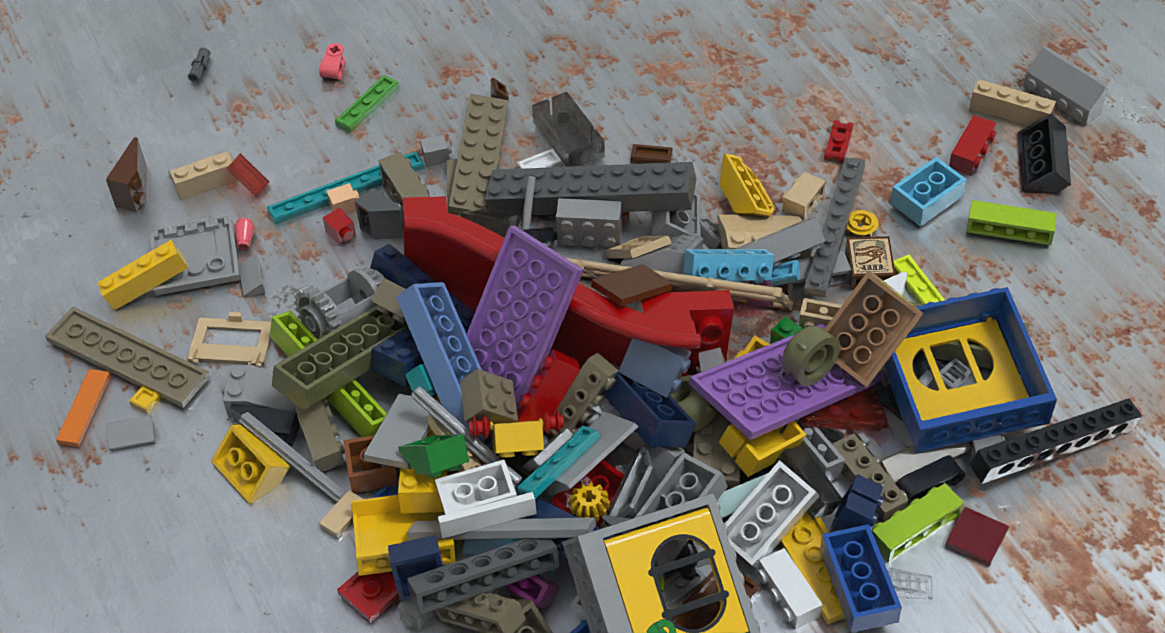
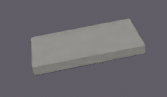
[364,394,442,469]

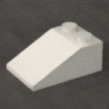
[435,460,517,514]

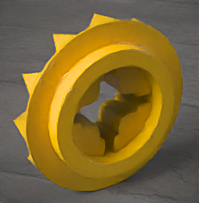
[847,210,879,237]

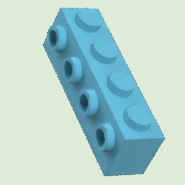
[683,249,774,283]

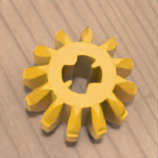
[569,482,610,522]

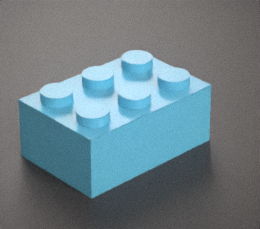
[890,157,967,227]

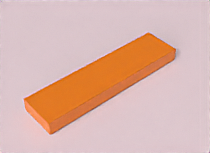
[56,369,111,447]

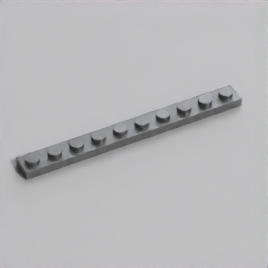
[804,157,865,297]

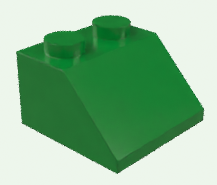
[398,434,469,478]

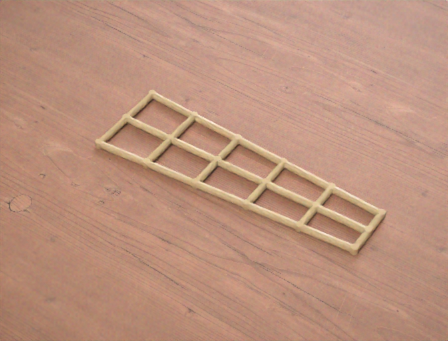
[566,258,793,311]

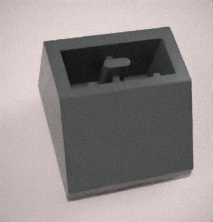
[355,188,403,240]

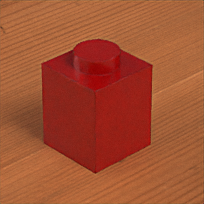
[322,208,356,245]

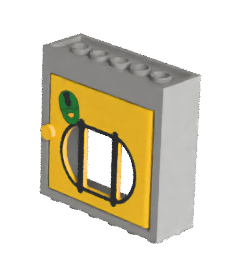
[562,493,760,633]

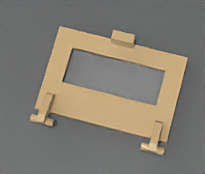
[185,312,271,367]

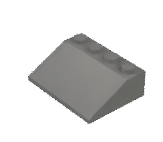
[620,232,704,274]
[537,412,638,496]

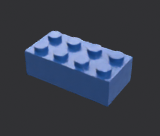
[820,524,902,633]

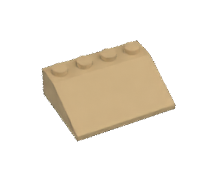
[717,214,812,263]

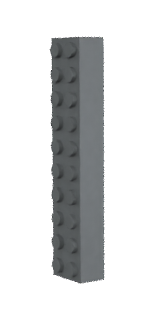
[485,162,697,216]

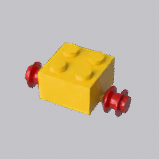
[468,410,564,457]

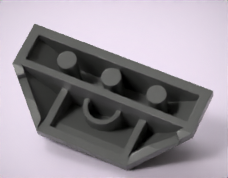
[599,445,658,529]

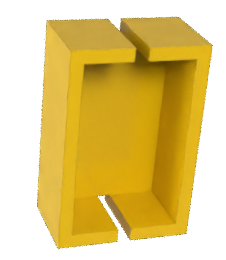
[719,421,807,477]

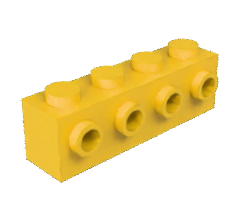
[97,240,189,310]

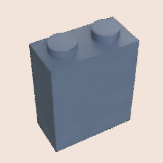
[618,338,691,398]

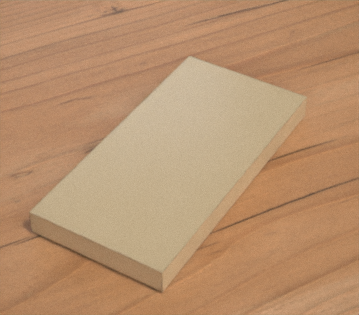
[605,236,671,259]

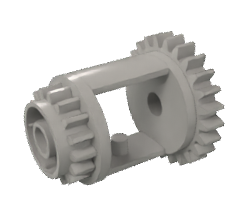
[294,267,384,339]

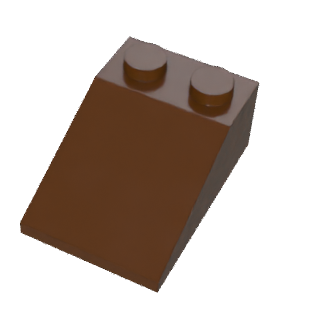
[106,137,147,212]

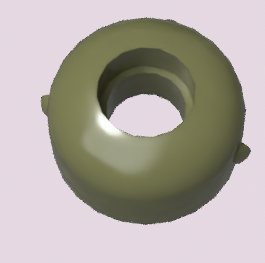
[782,326,840,386]
[670,375,718,433]

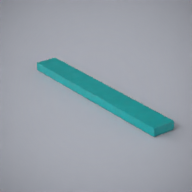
[267,151,425,225]

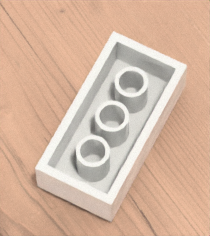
[725,460,819,569]

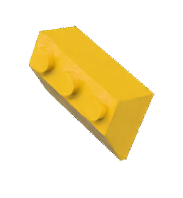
[211,424,290,504]

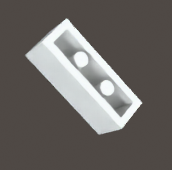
[757,548,823,629]

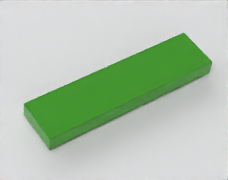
[335,75,400,133]

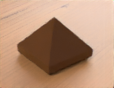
[491,77,509,100]

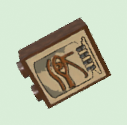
[845,236,896,290]

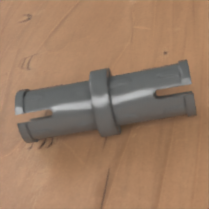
[188,48,211,83]

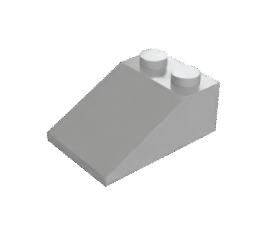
[223,365,296,417]

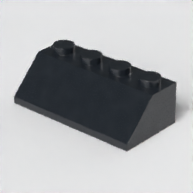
[1018,113,1071,194]

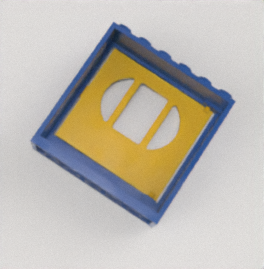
[883,287,1057,453]

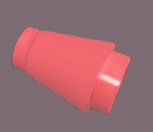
[234,218,255,250]

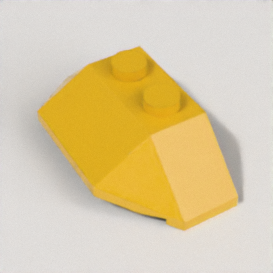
[720,153,775,216]

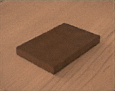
[591,264,673,307]

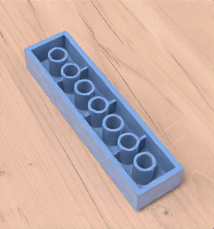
[396,282,496,459]

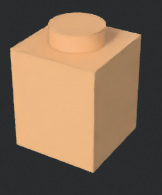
[327,183,360,215]

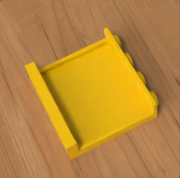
[351,495,456,576]

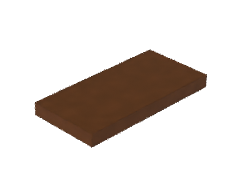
[672,571,761,630]

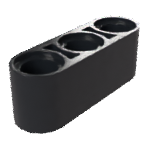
[896,455,966,504]

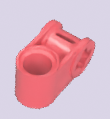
[319,43,346,80]

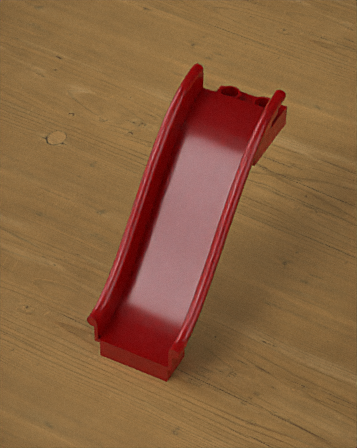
[403,196,734,377]

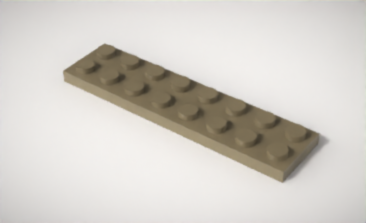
[448,94,508,219]
[45,307,210,408]

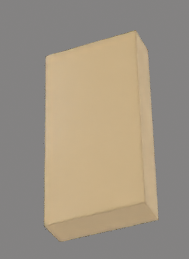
[319,490,363,538]

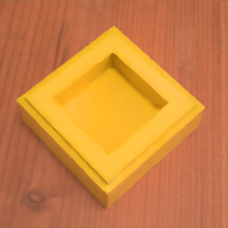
[129,386,162,414]

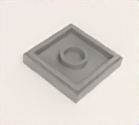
[522,429,573,471]

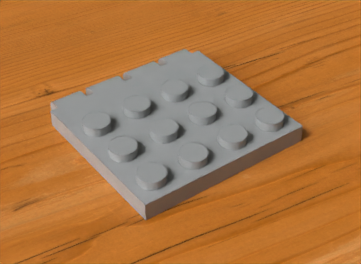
[150,216,241,296]

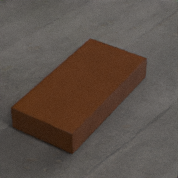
[630,144,673,164]

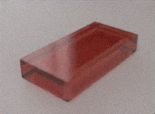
[226,153,270,197]

